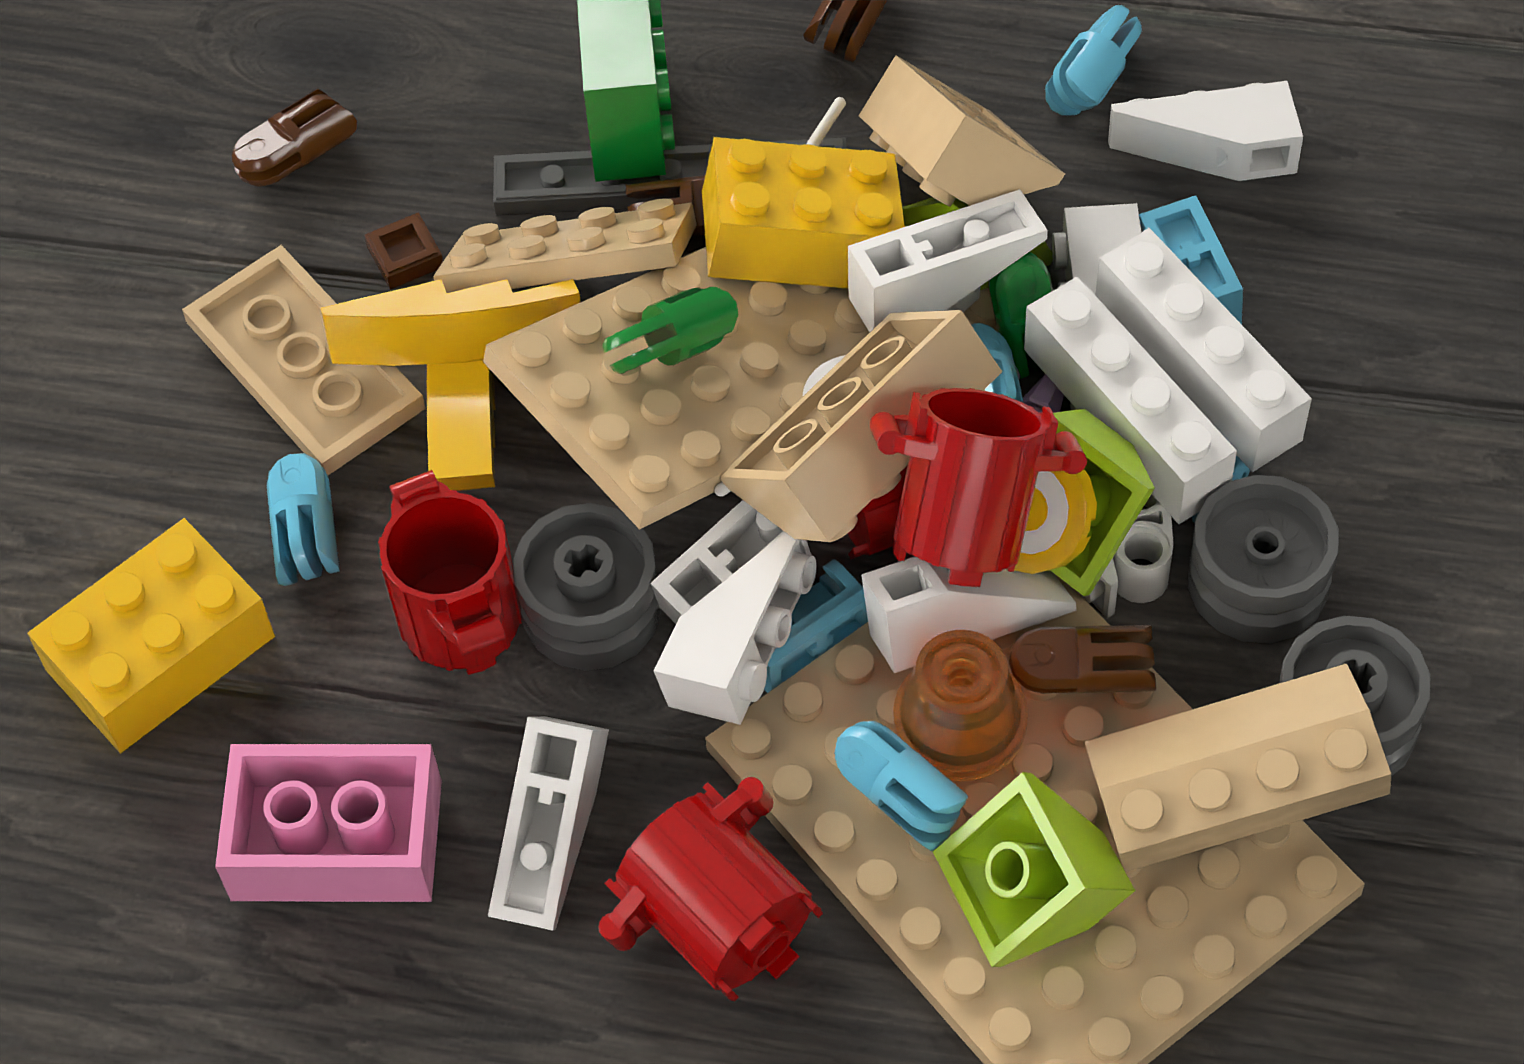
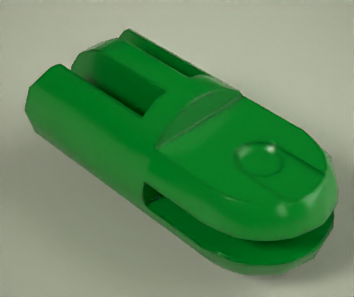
[988,252,1053,379]
[602,287,739,374]

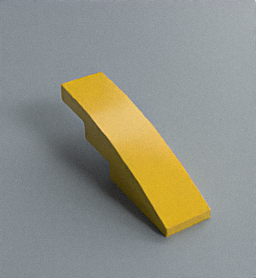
[320,279,581,366]
[427,360,496,491]

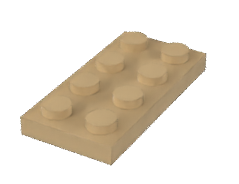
[433,199,697,293]
[182,245,426,476]

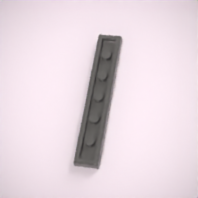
[493,137,846,215]

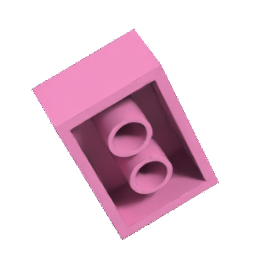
[215,744,442,902]

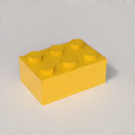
[702,137,905,288]
[27,518,275,754]

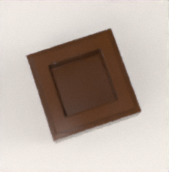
[364,212,443,290]

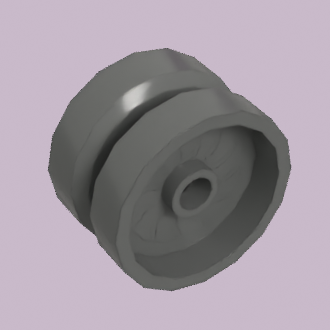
[1188,475,1339,644]
[513,503,662,671]
[1280,616,1431,776]

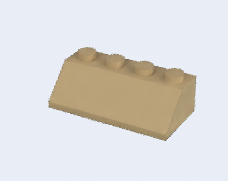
[859,55,1065,207]
[719,310,1002,542]
[1084,664,1391,872]

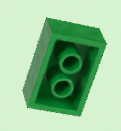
[577,0,675,182]

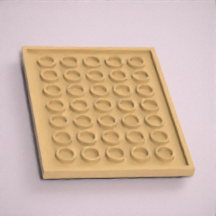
[705,574,1365,1064]

